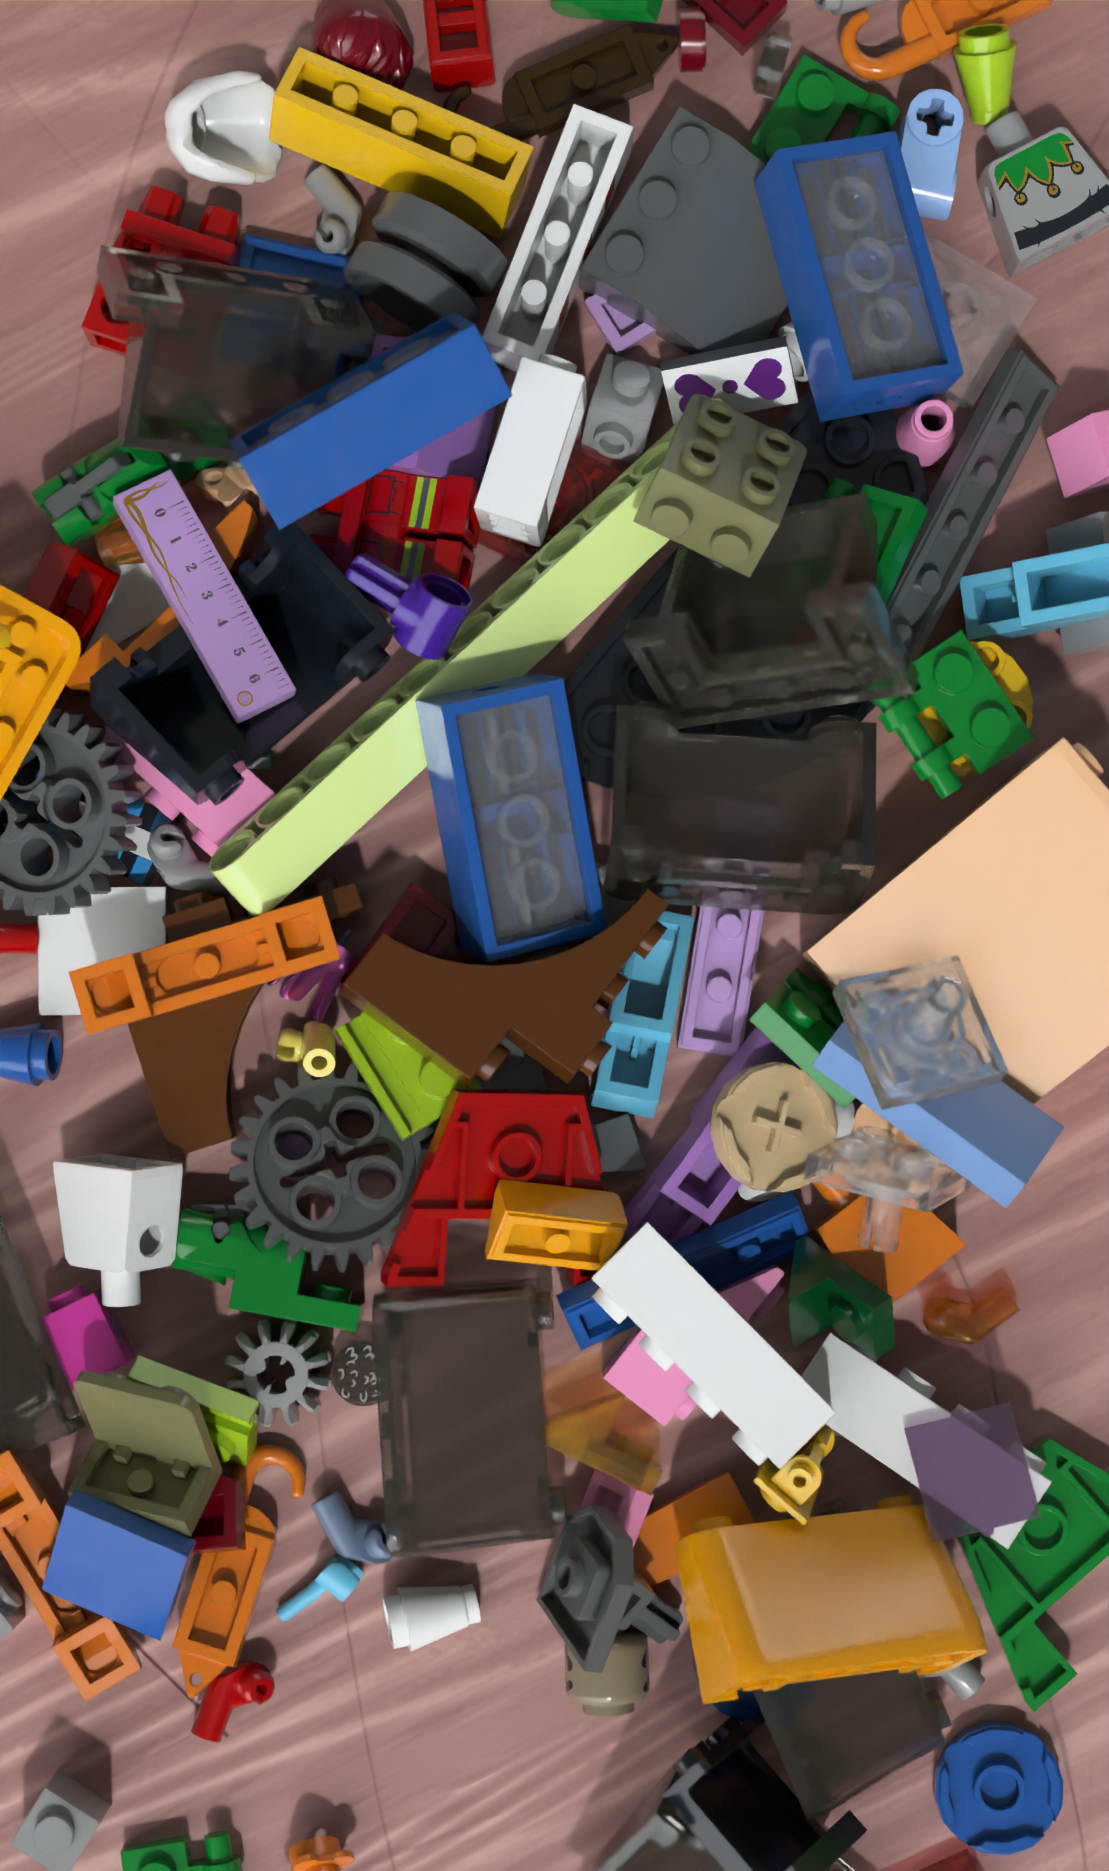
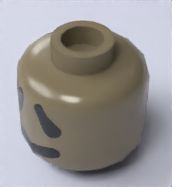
[564,1628,650,1716]

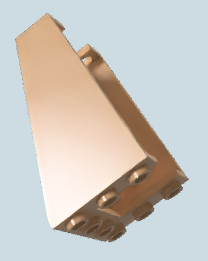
[801,737,1109,1104]

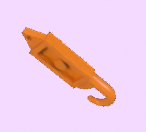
[839,0,1053,81]
[172,1444,306,1698]

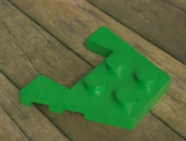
[949,1436,1109,1712]

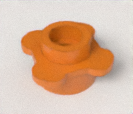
[288,1836,355,1871]

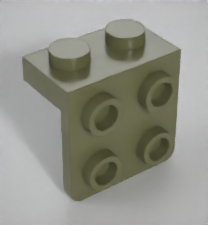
[633,394,807,578]
[67,1371,223,1537]

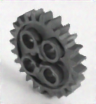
[0,708,142,916]
[229,1062,434,1272]

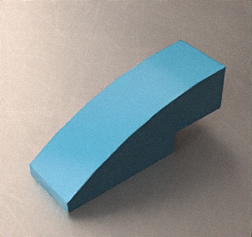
[960,543,1109,642]
[591,904,694,1118]

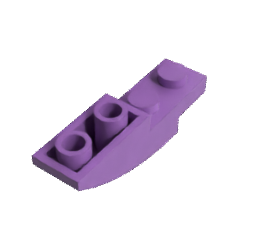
[624,1027,801,1244]

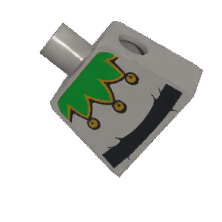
[978,111,1109,279]

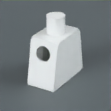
[53,1154,183,1307]

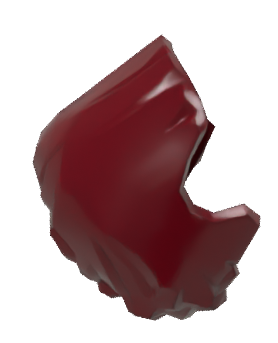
[309,0,414,90]

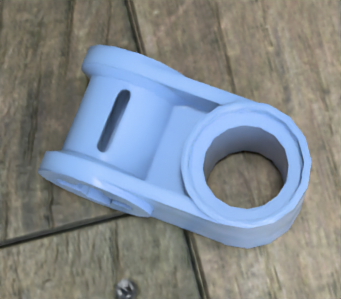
[897,89,964,221]

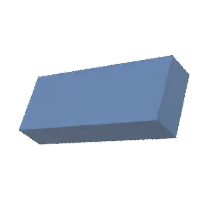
[812,986,1064,1208]

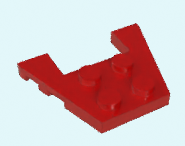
[380,1088,619,1287]

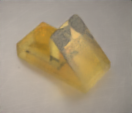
[534,1391,662,1496]

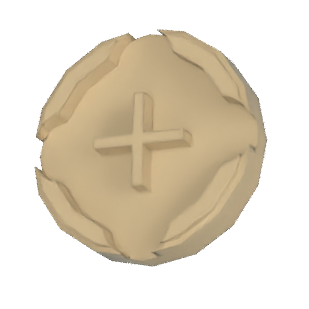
[710,1062,838,1192]

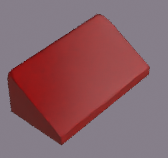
[23,542,121,689]

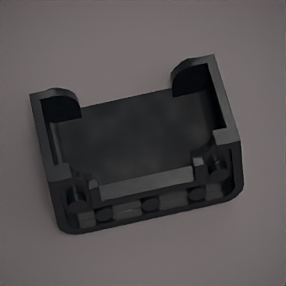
[90,521,394,806]

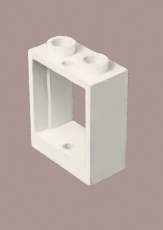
[474,354,588,548]

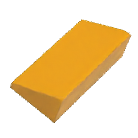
[485,1179,628,1271]

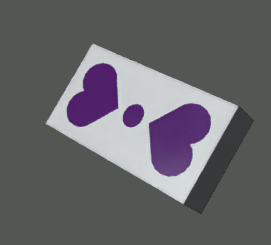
[661,336,798,425]

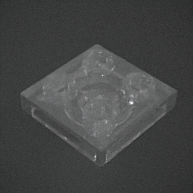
[926,234,1037,411]
[833,955,1008,1110]
[804,1126,972,1252]

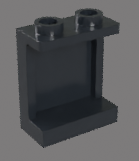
[662,1709,868,1871]

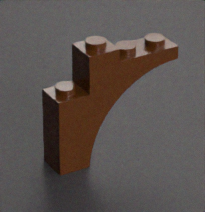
[128,876,365,1159]
[342,889,669,1089]

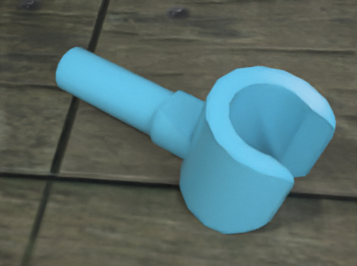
[276,1555,364,1622]

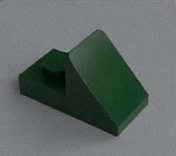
[788,1235,895,1359]

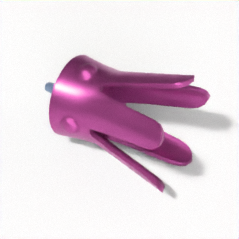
[267,930,358,1023]

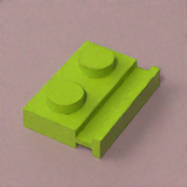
[335,1012,482,1142]
[128,1355,259,1467]

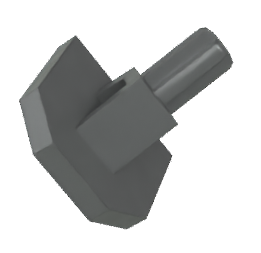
[537,1504,683,1673]

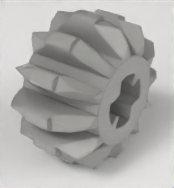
[224,1318,333,1427]

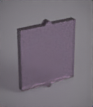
[904,1402,1041,1543]

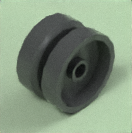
[343,191,508,331]

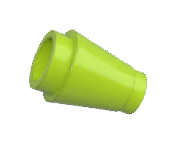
[953,23,1017,125]

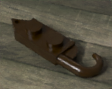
[442,24,679,141]

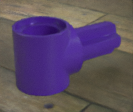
[345,553,473,660]

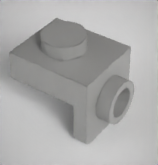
[581,353,664,464]

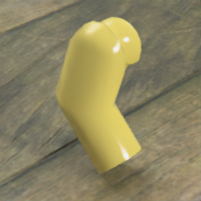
[276,1021,336,1077]

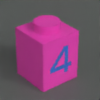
[35,1284,136,1392]

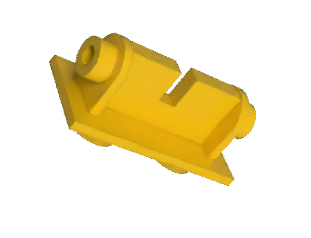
[753,1424,835,1526]

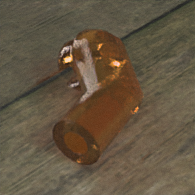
[923,1285,1020,1345]

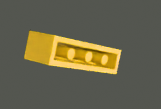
[269,47,534,239]

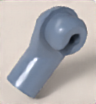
[311,1489,401,1564]

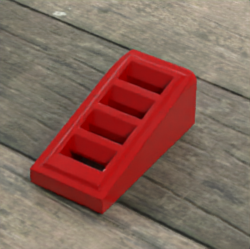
[423,0,496,92]

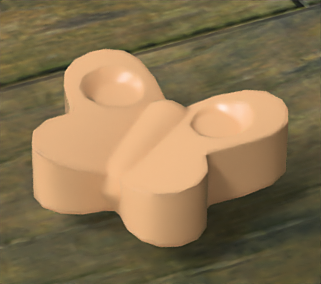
[195,453,259,513]

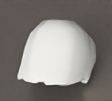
[165,70,282,185]

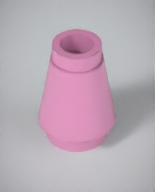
[896,400,956,466]

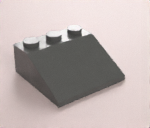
[580,106,788,355]

